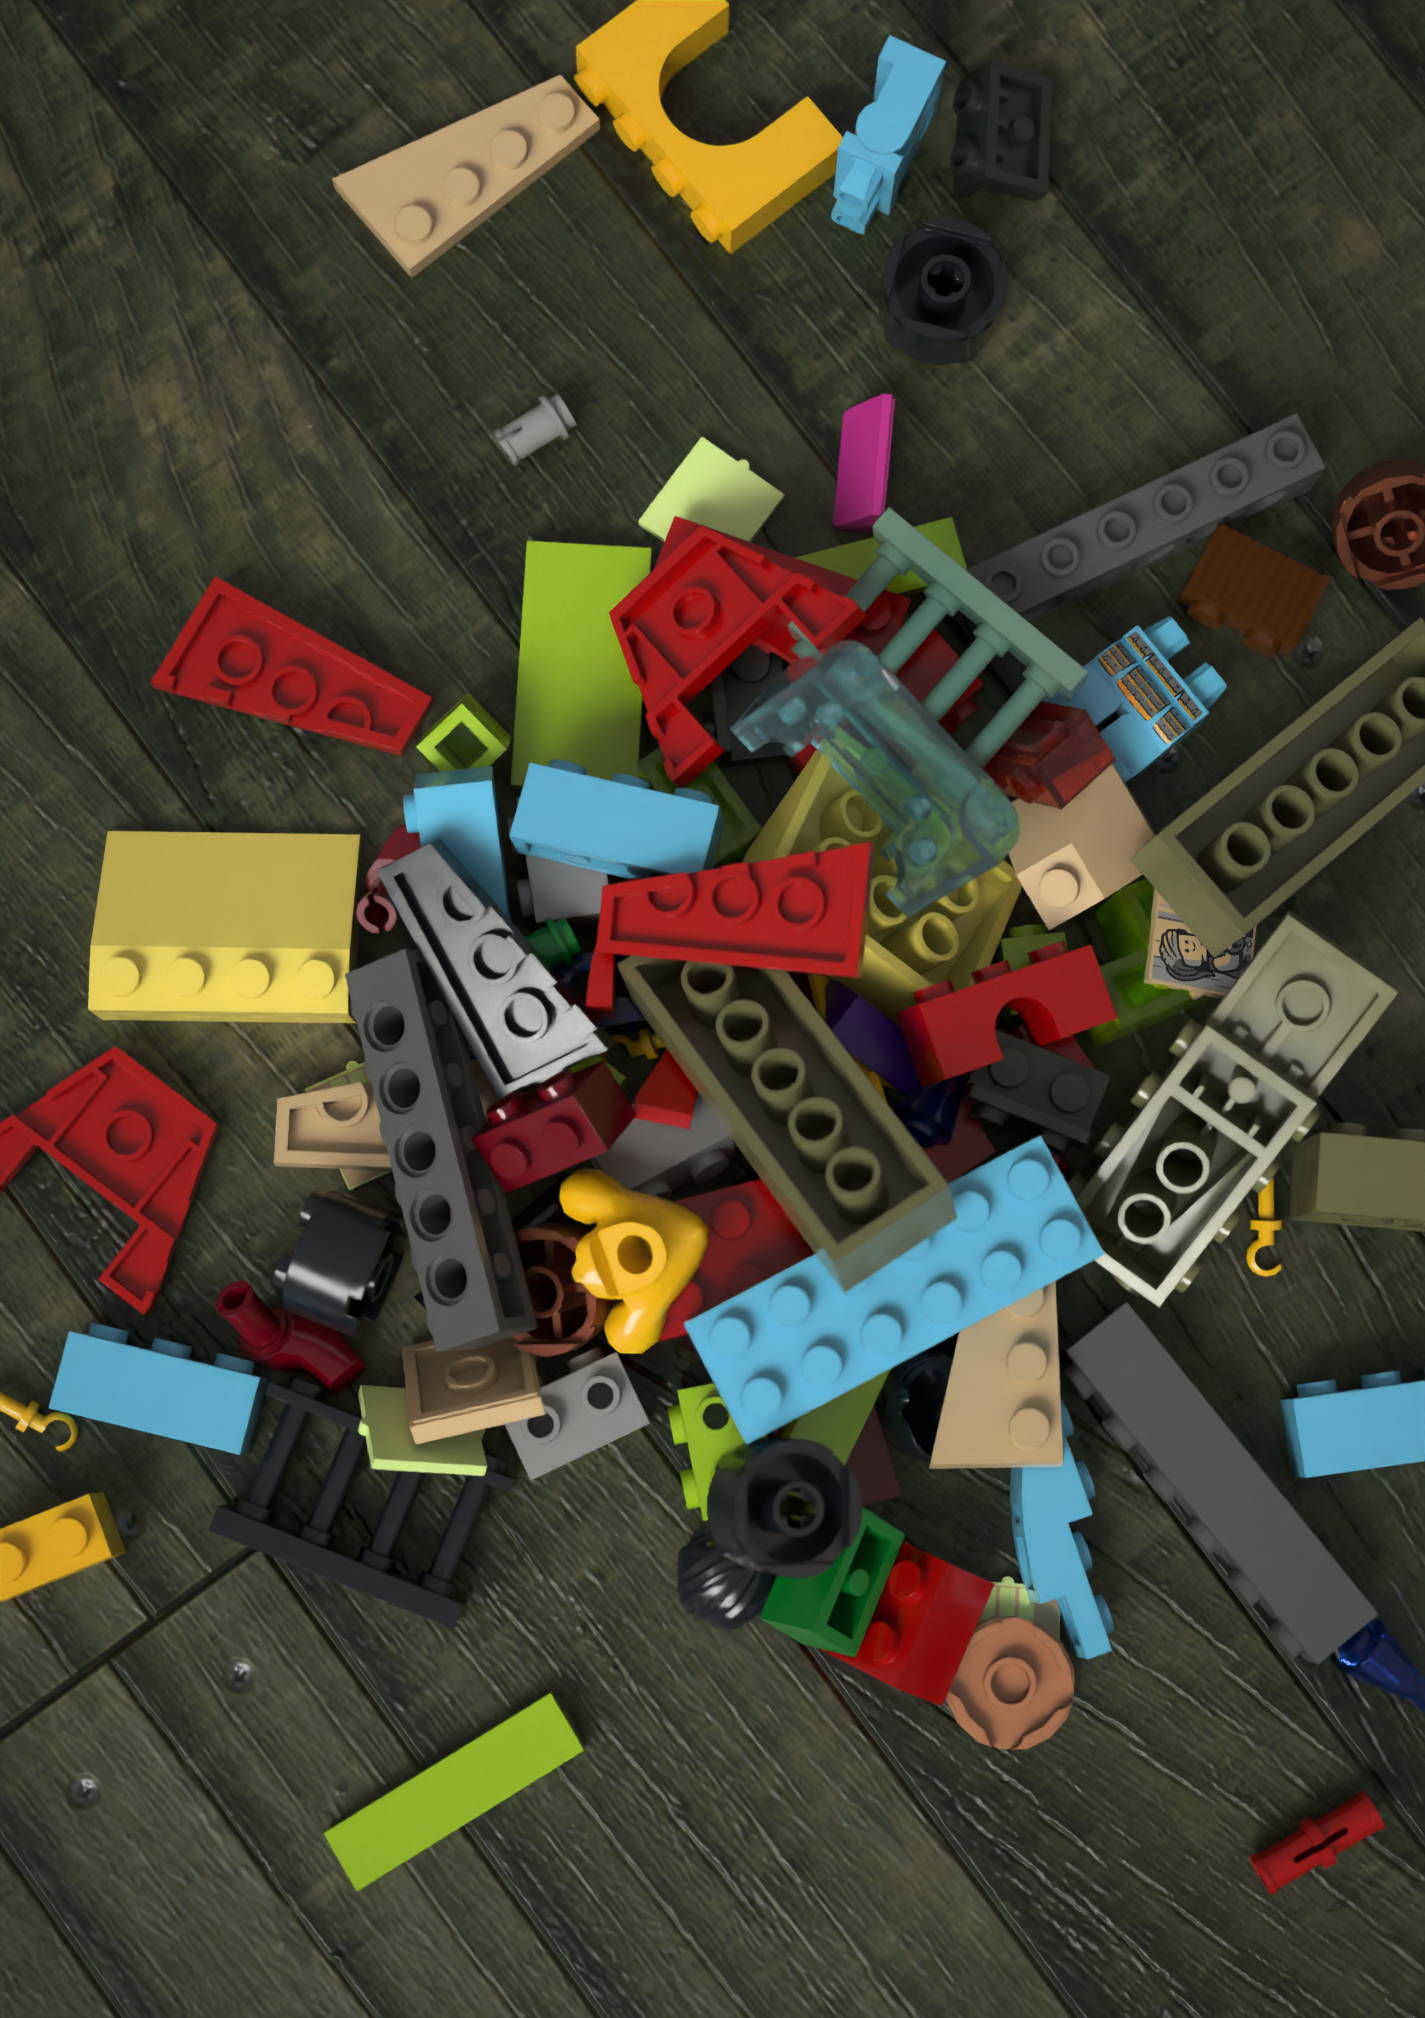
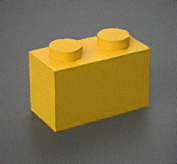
[0,1492,126,1603]

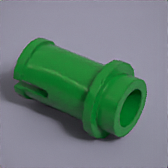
[525,917,582,967]

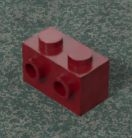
[472,1060,637,1193]

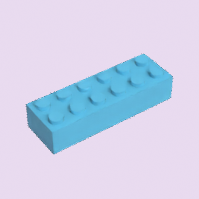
[683,1135,1104,1444]

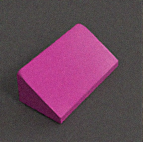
[833,394,895,533]

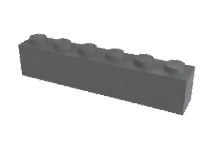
[1059,1302,1378,1664]

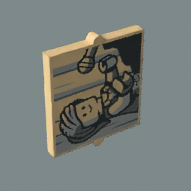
[1144,888,1256,1000]

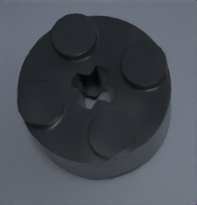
[878,218,1009,365]
[272,1189,408,1339]
[707,1437,862,1578]

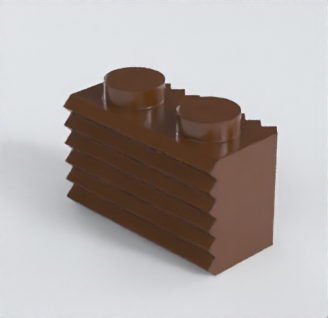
[1177,523,1331,658]

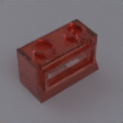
[982,701,1116,809]

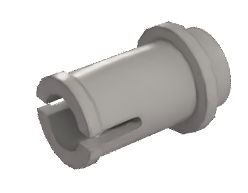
[493,393,577,466]

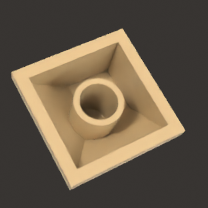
[994,747,1156,930]

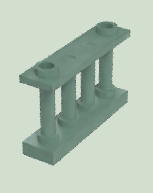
[788,507,1088,799]

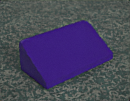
[825,980,933,1102]

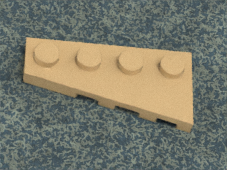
[332,75,600,278]
[274,1059,537,1171]
[929,1281,1063,1469]

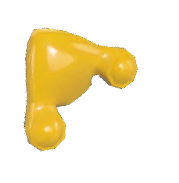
[559,1169,709,1354]

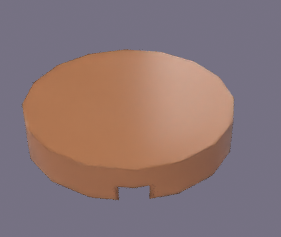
[945,1616,1075,1750]

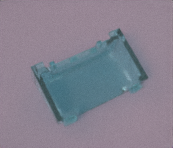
[730,640,1020,918]

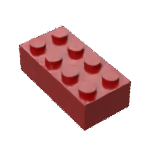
[659,1179,815,1343]

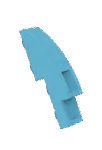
[1010,1399,1114,1659]

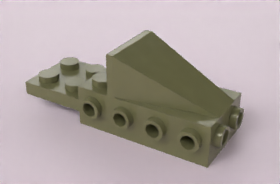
[1067,910,1399,1307]

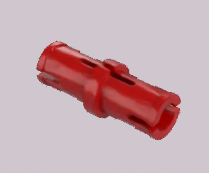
[1249,1791,1385,1895]

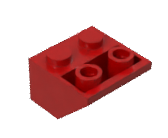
[819,1541,995,1706]

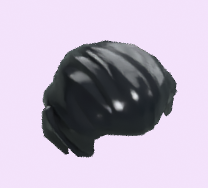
[881,1345,960,1473]
[676,1523,777,1631]

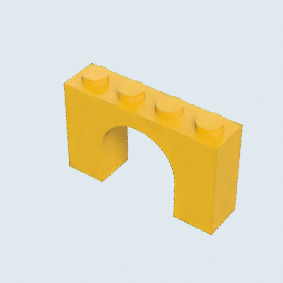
[575,0,843,255]

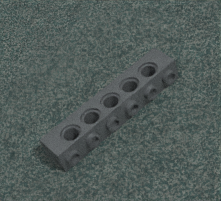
[964,413,1326,632]
[345,949,538,1353]

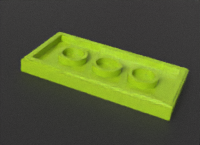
[511,541,652,790]

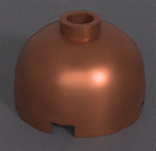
[1333,459,1425,590]
[512,1223,617,1357]

